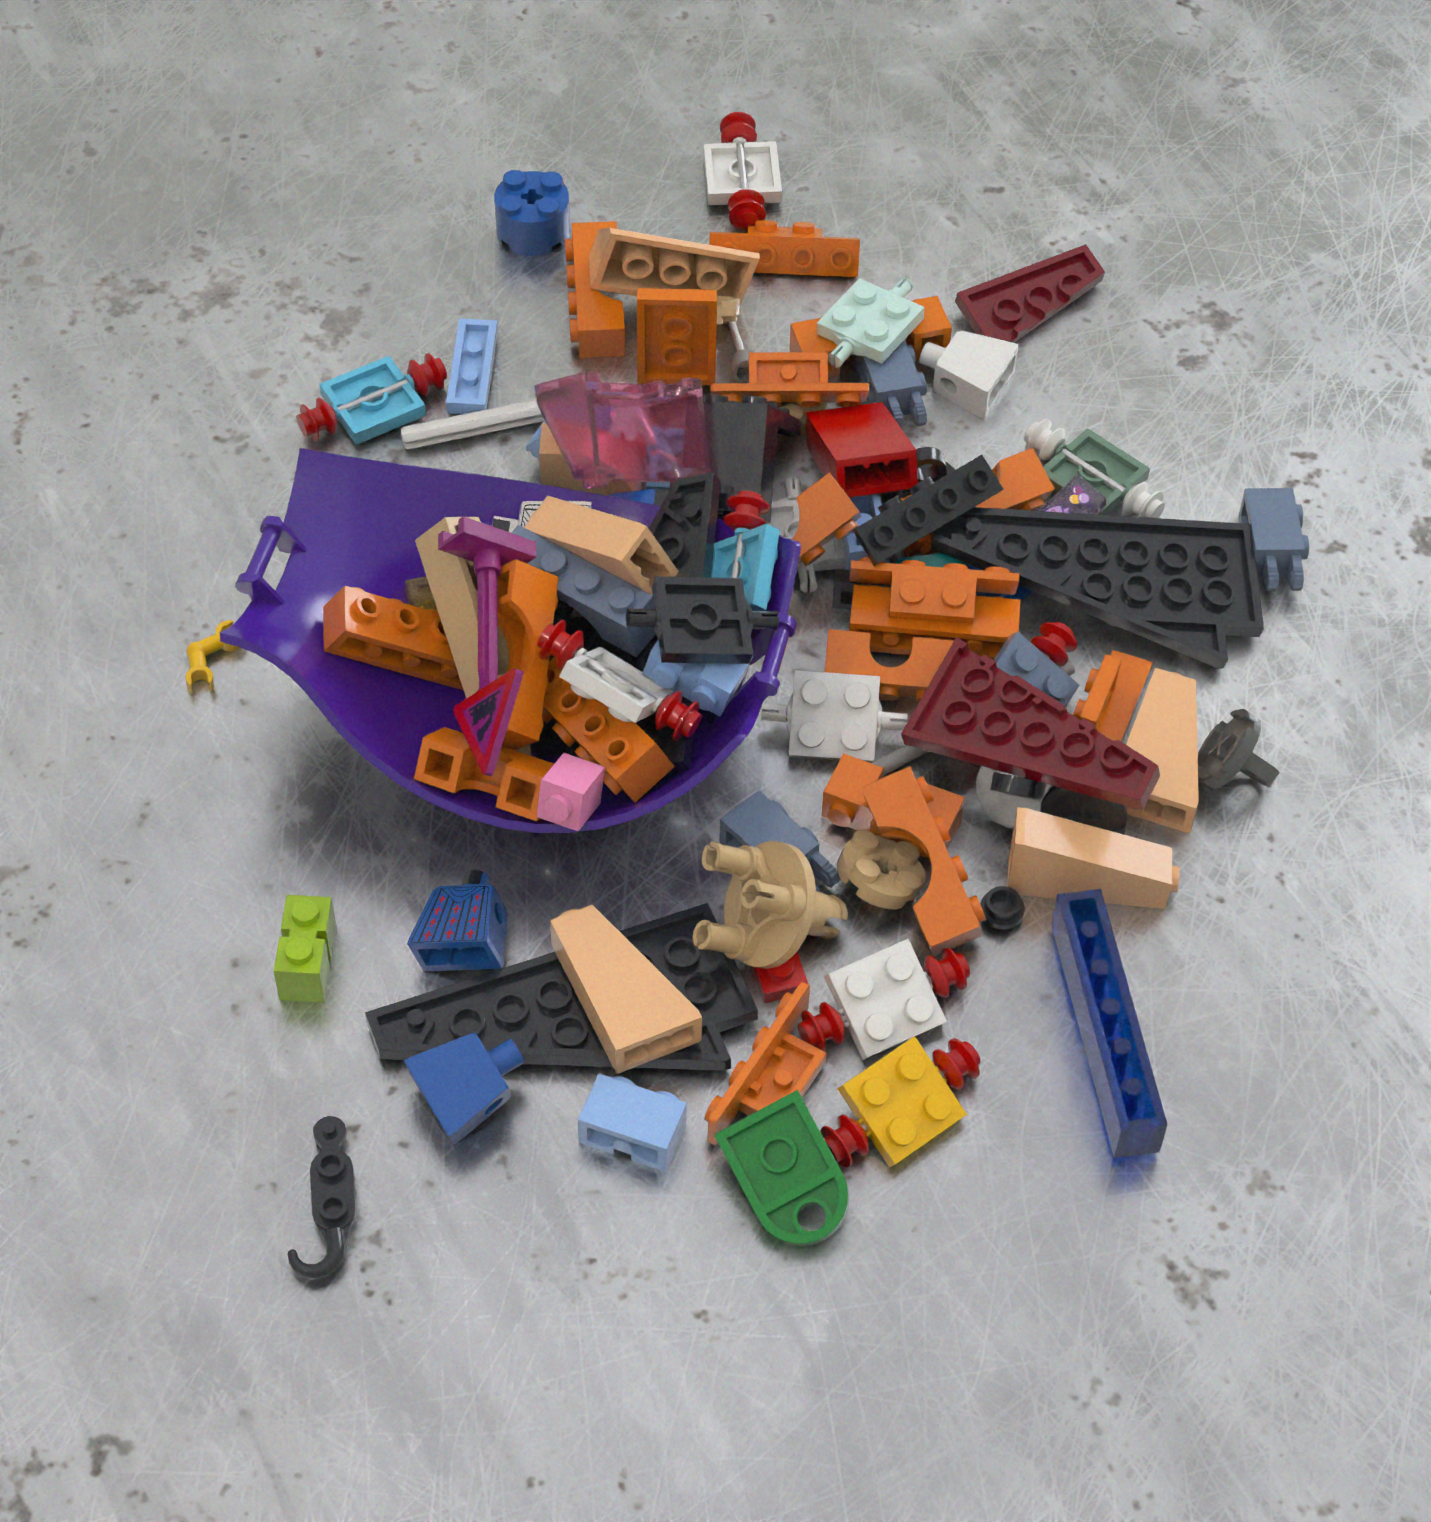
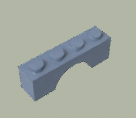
[511,525,656,657]

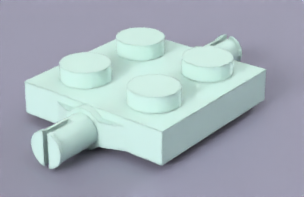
[817,277,925,368]

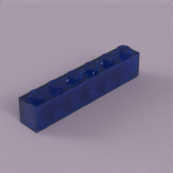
[1051,889,1168,1158]

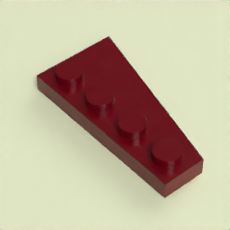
[955,244,1105,343]

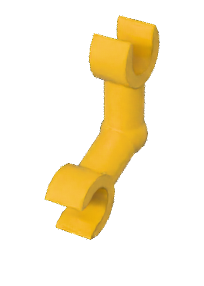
[186,620,240,695]

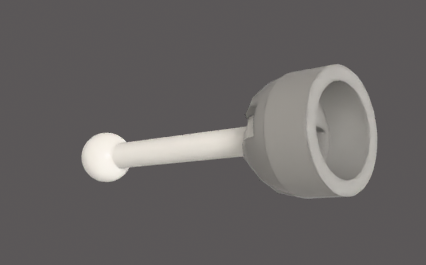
[724,317,754,383]

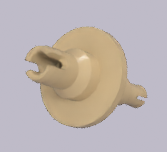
[693,841,848,969]

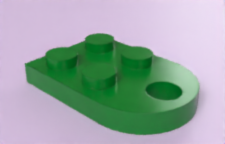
[714,1090,849,1246]

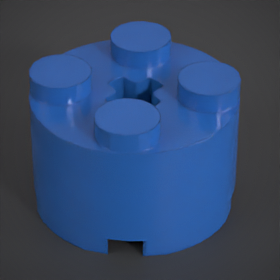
[494,170,570,256]

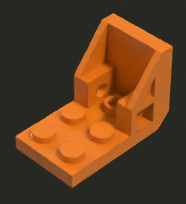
[637,288,717,385]

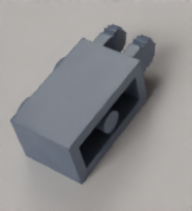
[854,340,927,429]
[1238,488,1309,591]
[720,790,841,892]

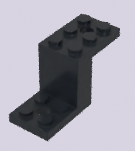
[654,395,802,523]

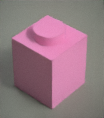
[537,753,605,831]

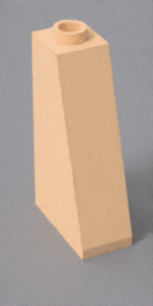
[524,496,679,595]
[1126,668,1199,834]
[1007,807,1180,909]
[550,905,702,1074]

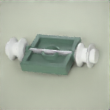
[1024,419,1165,518]

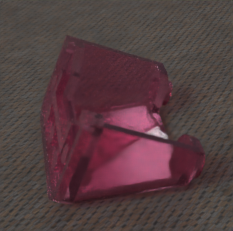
[534,372,711,488]

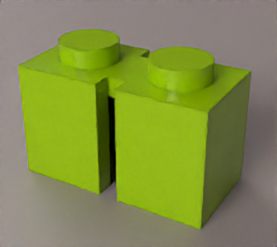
[273,895,337,1003]

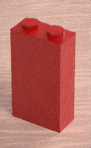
[805,402,918,497]

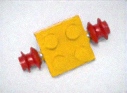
[820,1036,981,1167]

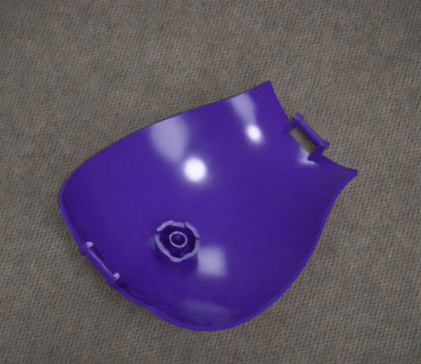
[220,448,801,833]

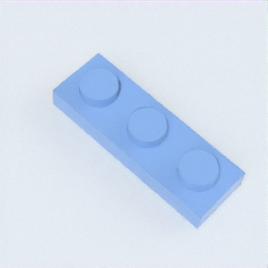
[446,318,498,414]

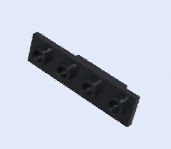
[852,455,1004,566]

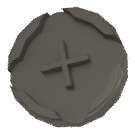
[1198,709,1280,789]

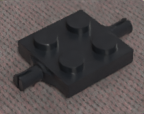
[626,576,779,664]

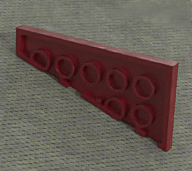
[901,637,1160,810]

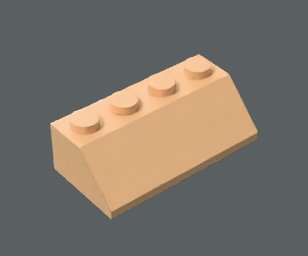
[589,228,760,305]

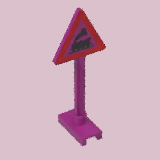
[438,516,536,776]

